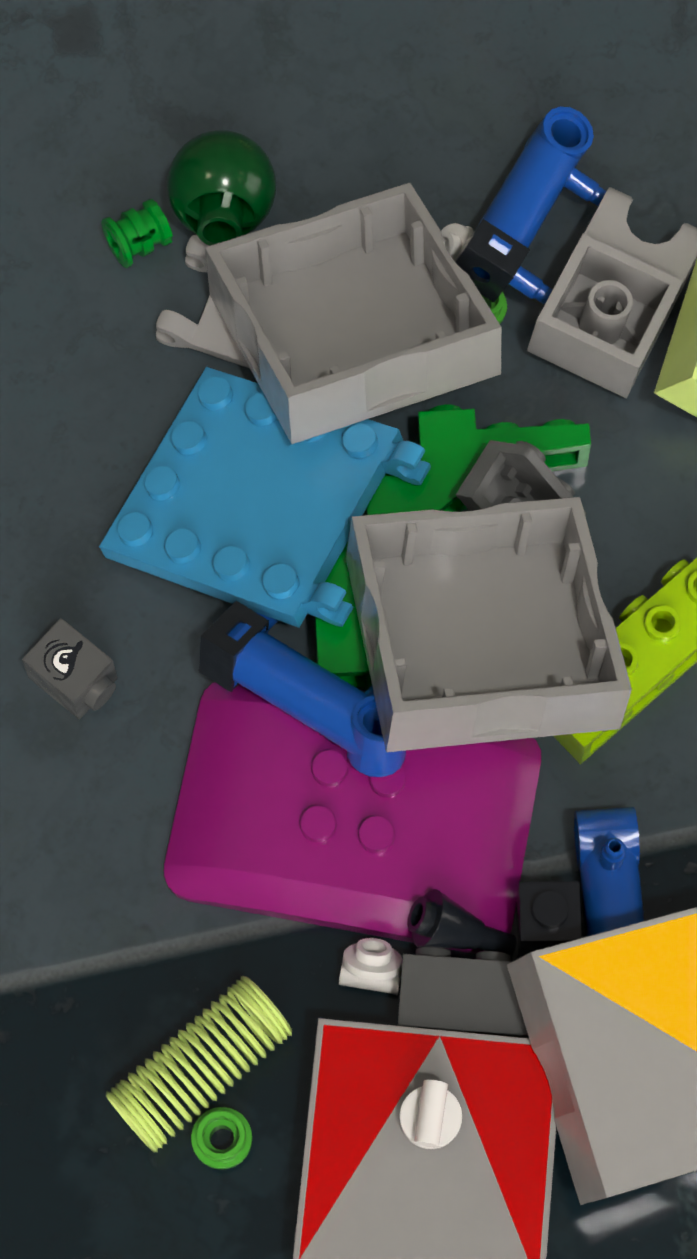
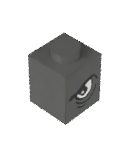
[22,618,118,720]

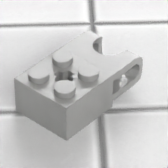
[527,187,697,399]

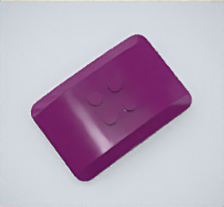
[164,682,541,954]

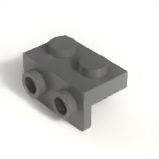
[456,440,587,516]

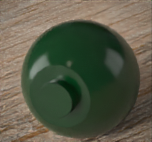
[167,130,276,246]

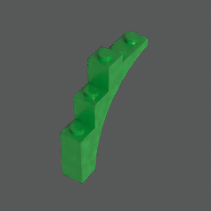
[315,405,591,690]

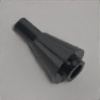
[407,889,516,955]

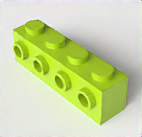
[553,558,697,765]

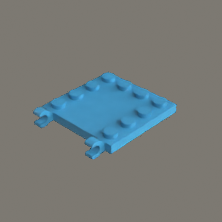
[99,367,431,628]

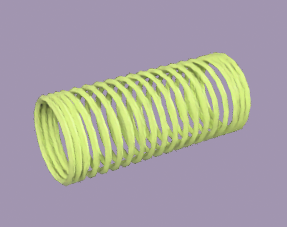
[106,976,292,1152]

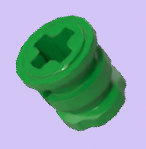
[101,199,173,268]

